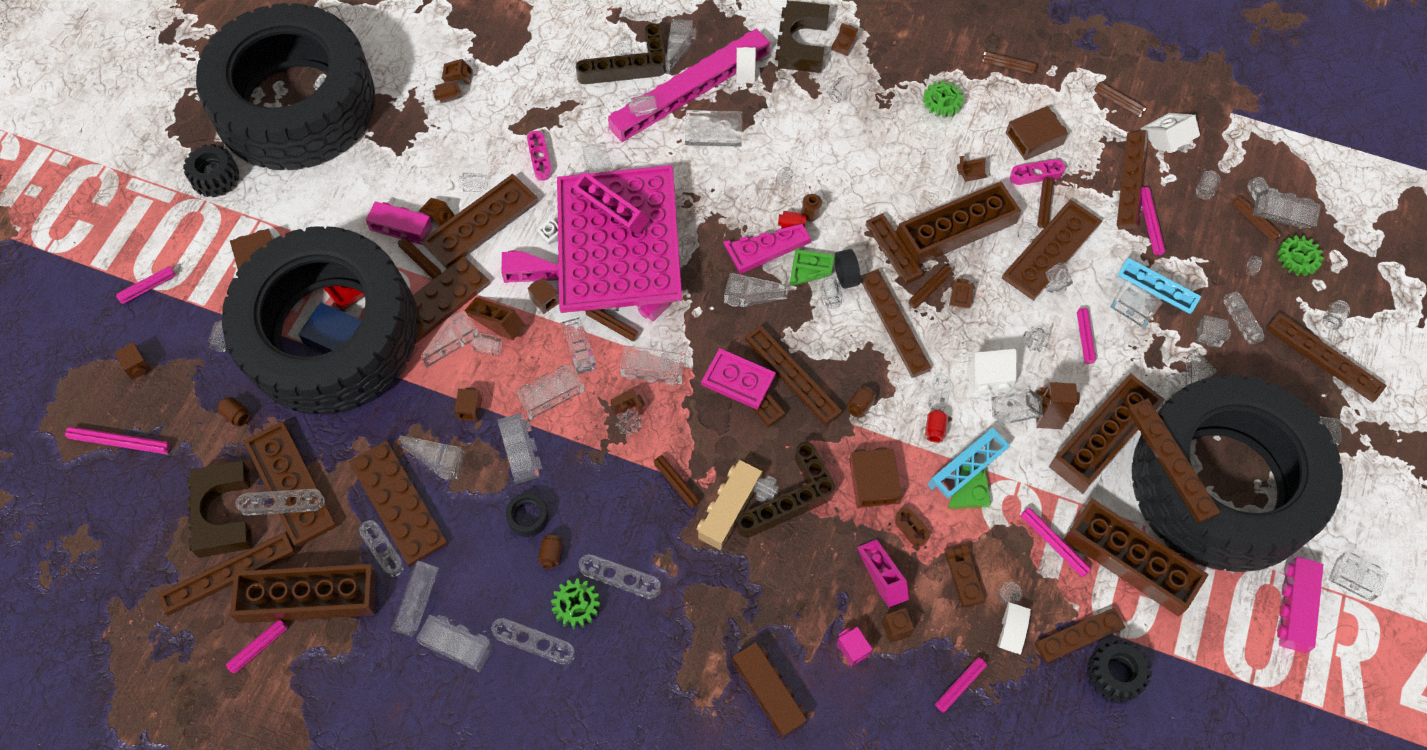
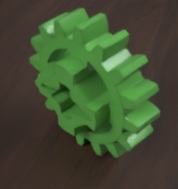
[923,80,964,118]
[1277,235,1324,277]
[551,579,600,629]

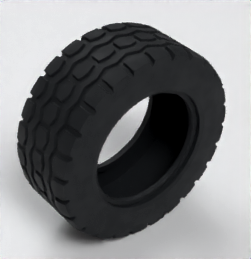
[196,3,375,170]
[222,226,418,414]
[1131,375,1343,572]

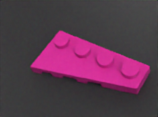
[723,224,811,274]

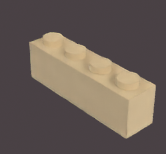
[697,460,762,551]

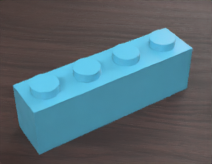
[1117,258,1202,314]

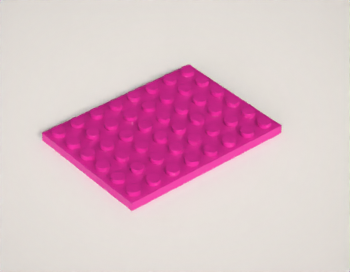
[557,165,683,313]

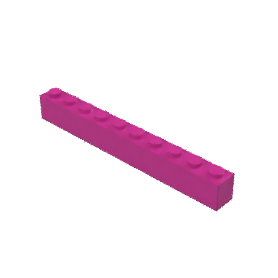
[608,28,770,142]

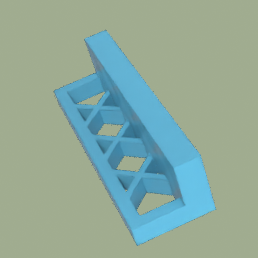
[927,428,1010,499]

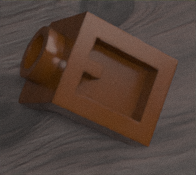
[831,23,858,56]
[441,59,473,84]
[419,197,454,227]
[949,279,974,309]
[611,389,645,415]

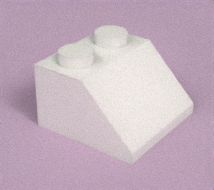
[1141,113,1200,153]
[967,349,1016,394]

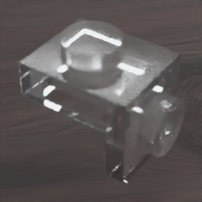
[1045,262,1073,294]

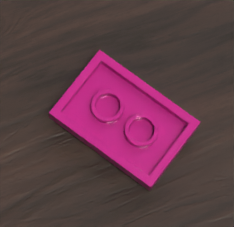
[701,348,776,410]

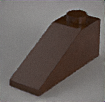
[463,297,526,340]

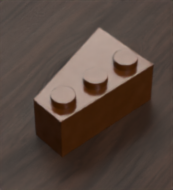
[1035,382,1080,430]

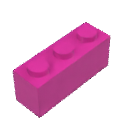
[366,201,433,245]

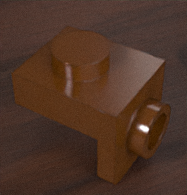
[957,156,988,182]

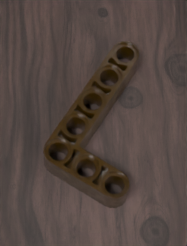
[576,23,666,84]
[737,441,835,538]

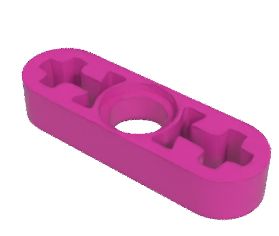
[527,131,552,181]
[1010,159,1065,185]

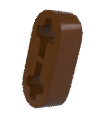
[895,508,930,547]

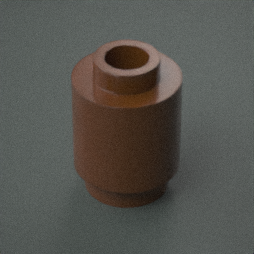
[432,80,461,103]
[801,194,822,221]
[847,386,876,417]
[218,397,250,427]
[537,535,563,569]

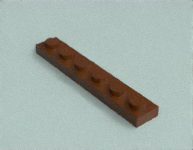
[1117,130,1148,230]
[861,269,931,378]
[1266,313,1387,403]
[745,325,842,426]
[1127,399,1221,524]
[158,533,295,616]

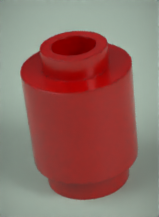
[778,211,806,229]
[925,410,948,443]

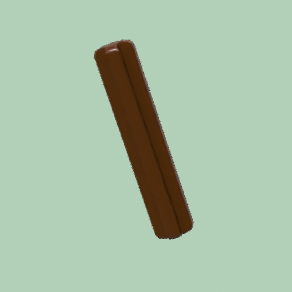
[982,52,1037,74]
[1094,82,1146,117]
[1037,177,1054,228]
[1232,196,1281,242]
[398,237,441,279]
[908,265,953,309]
[585,309,639,341]
[654,455,700,508]

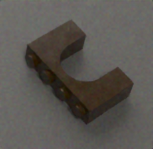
[775,0,830,73]
[187,461,252,558]

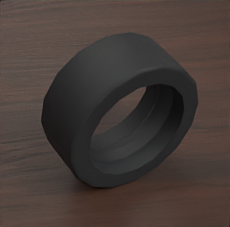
[834,249,861,289]
[506,493,549,537]

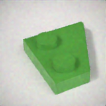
[789,249,834,286]
[948,466,991,509]

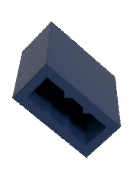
[298,302,362,354]

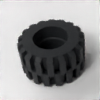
[183,144,239,197]
[1087,640,1152,703]

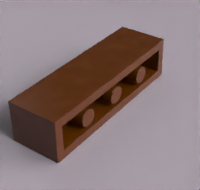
[732,642,807,740]

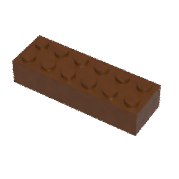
[897,181,1021,265]
[1049,373,1165,494]
[1063,498,1209,617]
[230,564,377,623]

